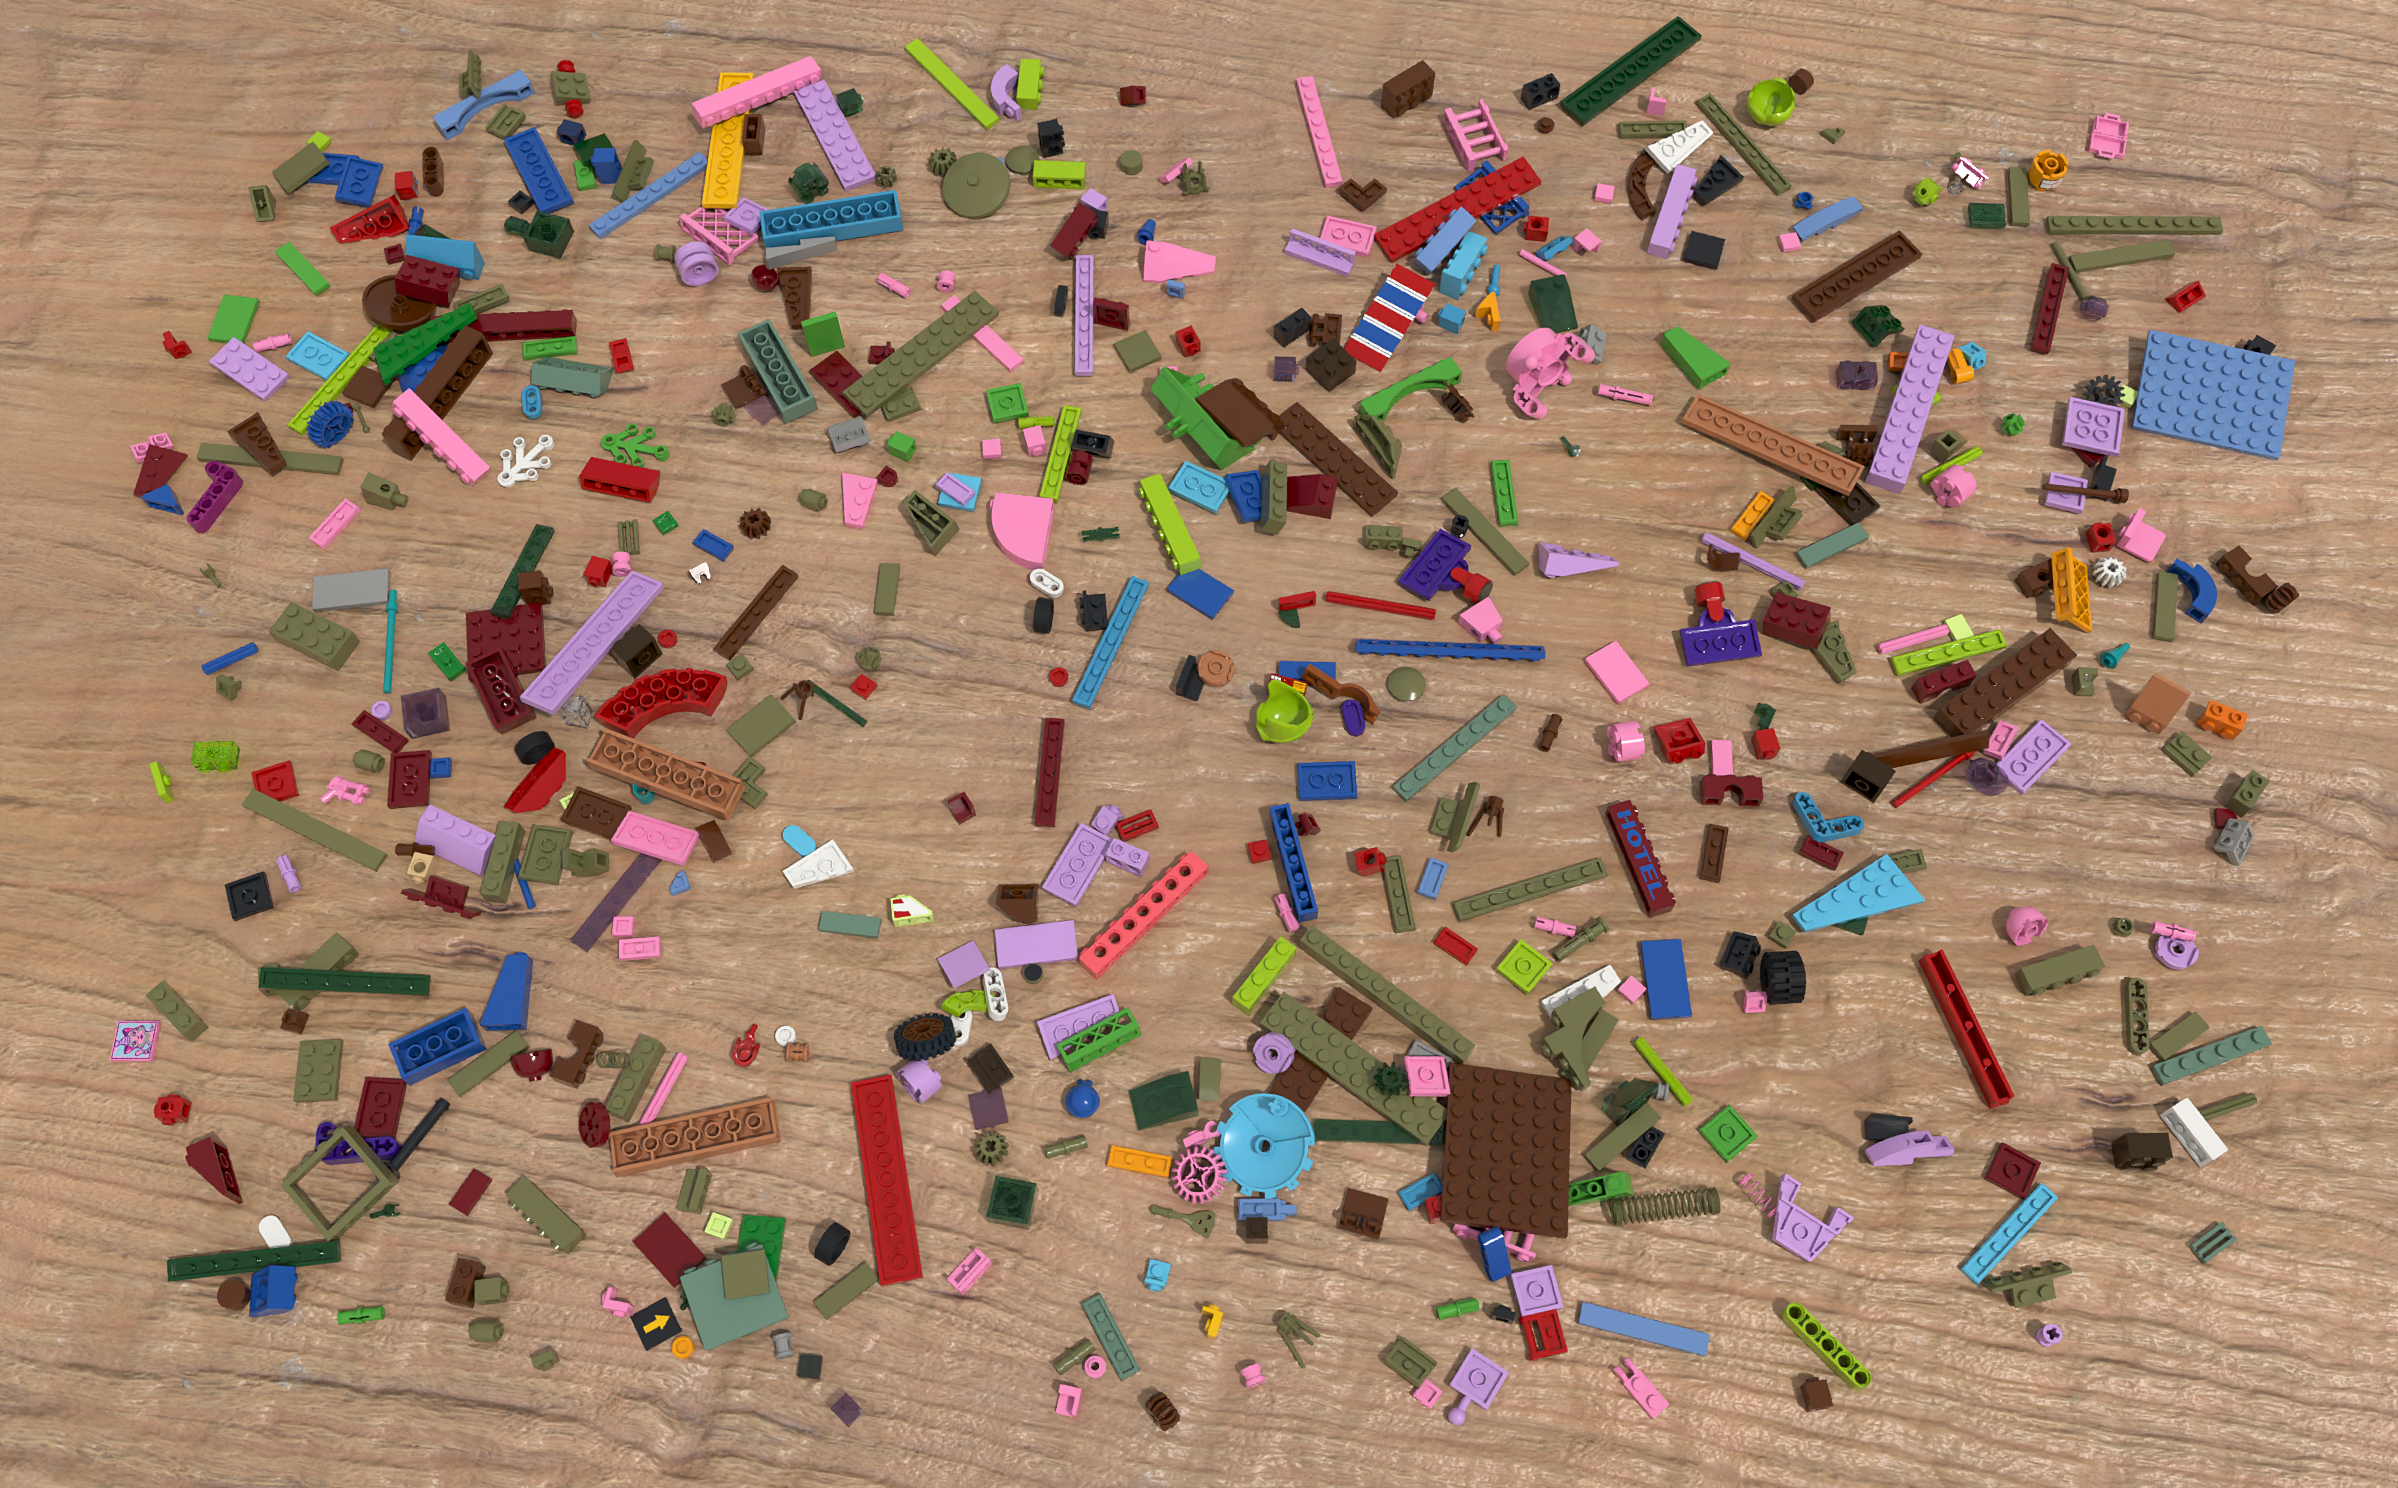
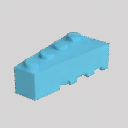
[1439,231,1488,300]

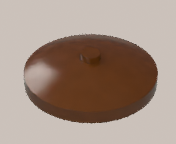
[362,275,437,330]

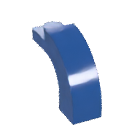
[2167,558,2217,623]

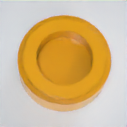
[672,1336,695,1359]

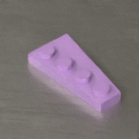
[1037,994,1120,1061]

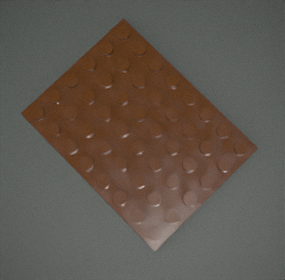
[1440,1063,1572,1239]

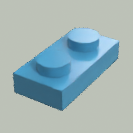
[1534,236,1573,260]

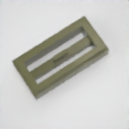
[618,519,640,555]

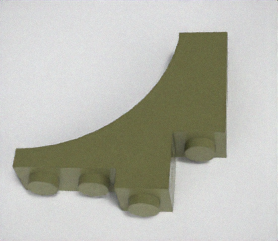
[1541,986,1606,1092]

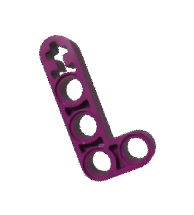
[187,461,243,533]

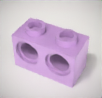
[1105,838,1150,878]

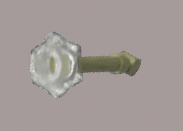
[1947,152,1964,195]

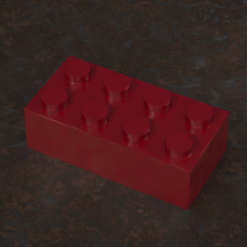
[465,646,537,734]

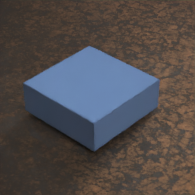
[1166,279,1185,298]

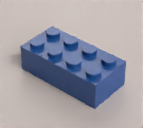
[388,1008,487,1086]

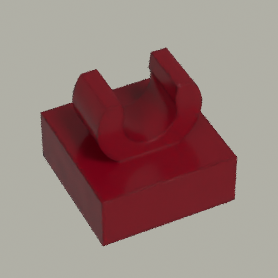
[1295,812,1321,837]

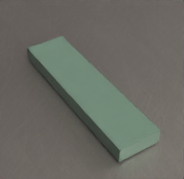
[1796,522,1869,569]
[1082,1293,1141,1381]

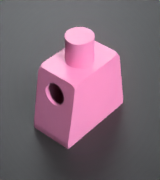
[1458,597,1503,644]

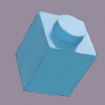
[1437,303,1466,334]

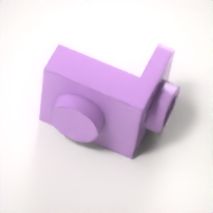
[1091,804,1124,836]

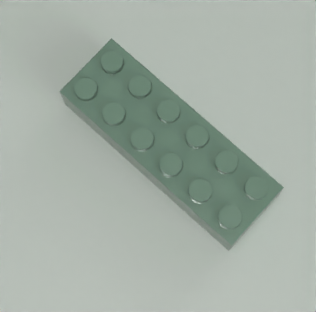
[737,319,818,424]

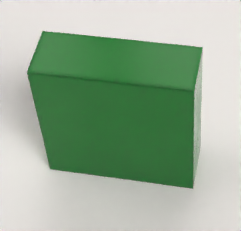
[652,511,679,536]

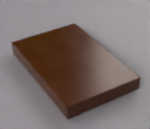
[560,786,632,840]

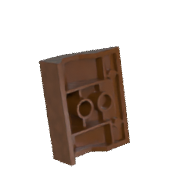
[1195,378,1284,447]

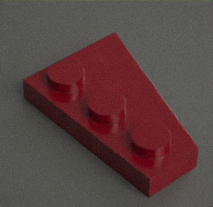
[133,444,188,498]

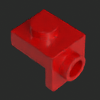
[162,331,192,359]

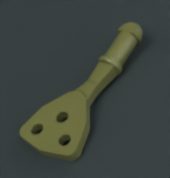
[1150,1205,1215,1238]

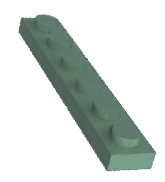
[2151,1026,2272,1086]

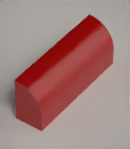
[579,457,660,503]

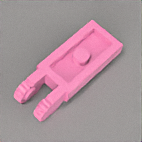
[1613,1357,1669,1419]

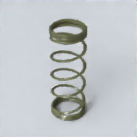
[596,1052,632,1069]

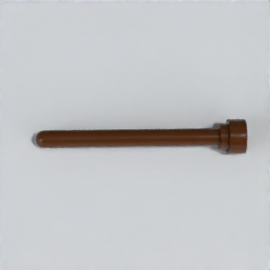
[2042,483,2129,503]

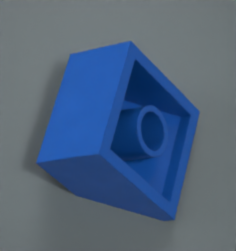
[249,1265,297,1317]

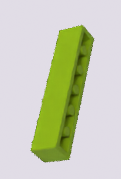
[1138,473,1201,575]

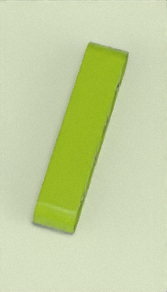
[1781,1302,1871,1391]

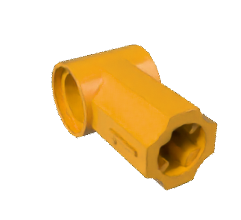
[1947,348,1974,384]

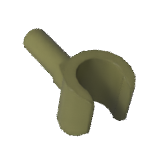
[199,563,221,587]

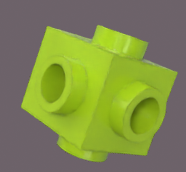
[1912,177,1943,205]

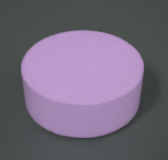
[371,701,393,721]

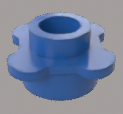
[1795,192,1814,209]

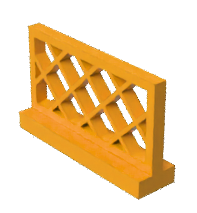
[2051,547,2092,633]

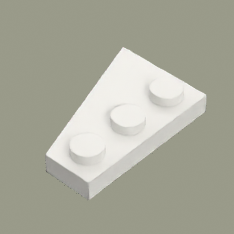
[783,839,854,889]

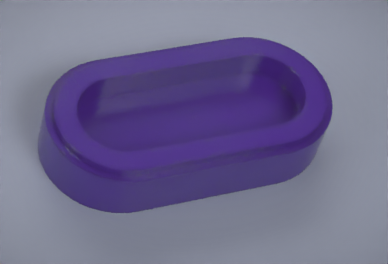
[1342,700,1365,737]

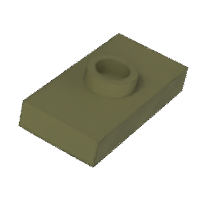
[1889,849,1927,874]

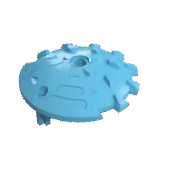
[1214,1093,1315,1199]

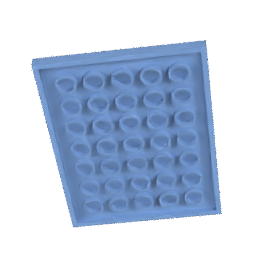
[2131,329,2295,461]

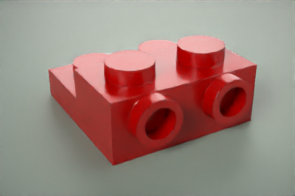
[1654,718,1705,764]

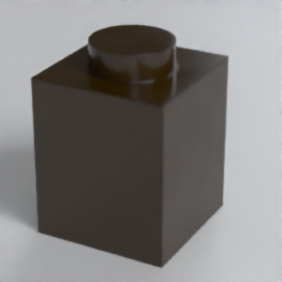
[1246,1217,1268,1244]

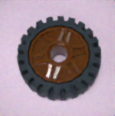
[894,1013,956,1061]

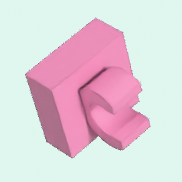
[1743,989,1767,1013]

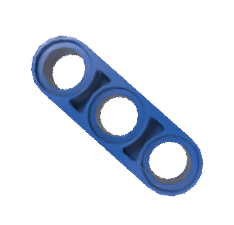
[1477,1226,1512,1283]

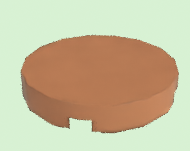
[1197,650,1235,687]

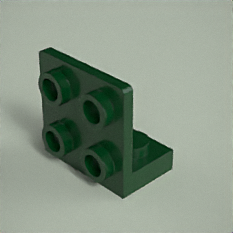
[1851,305,1905,347]

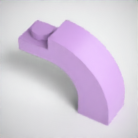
[991,64,1022,121]

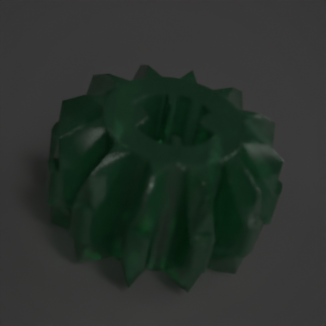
[1374,1061,1409,1097]

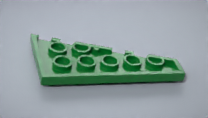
[373,303,477,385]

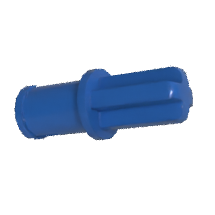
[408,206,424,236]

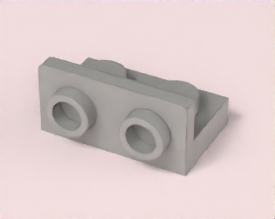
[2214,818,2255,866]

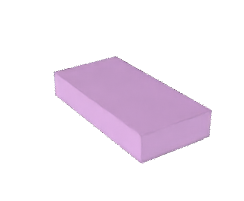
[935,472,975,507]

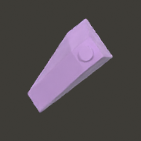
[1538,542,1620,578]

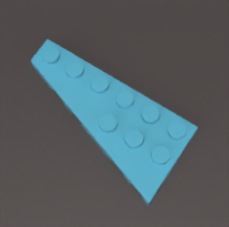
[1792,854,1925,933]

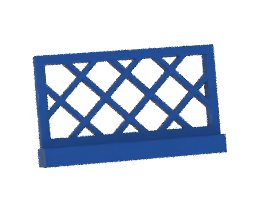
[1454,160,1529,235]

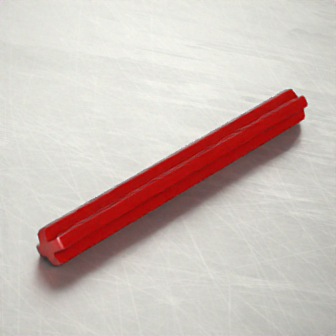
[1326,591,1436,620]

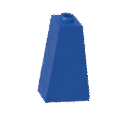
[480,952,533,1031]

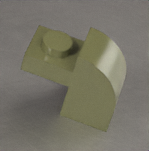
[562,848,609,877]

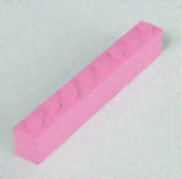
[692,56,821,128]

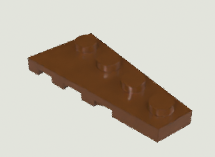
[227,412,287,474]

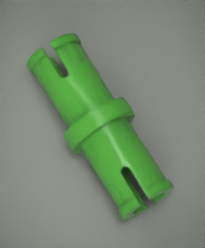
[337,1306,385,1325]

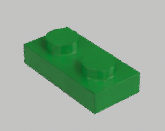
[428,642,467,681]

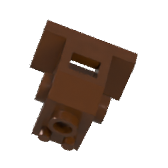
[1836,424,1878,466]

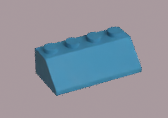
[406,235,485,280]

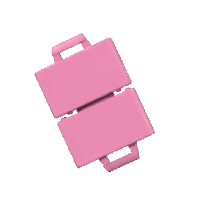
[2088,113,2129,159]

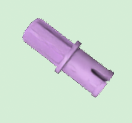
[277,855,302,893]

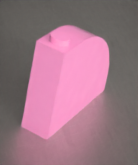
[990,493,1054,570]

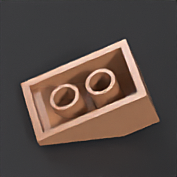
[2124,673,2191,734]

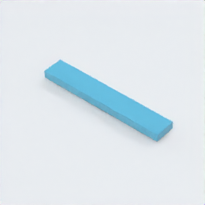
[1959,1183,2058,1285]

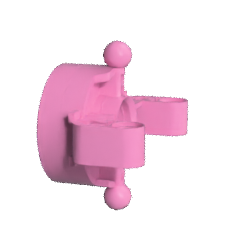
[1506,328,1595,419]

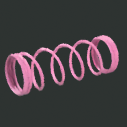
[1738,1173,1777,1219]

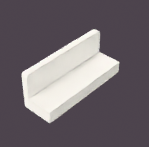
[2160,1098,2228,1168]

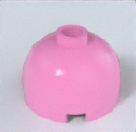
[2005,906,2048,946]

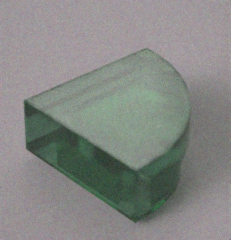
[1278,609,1300,628]

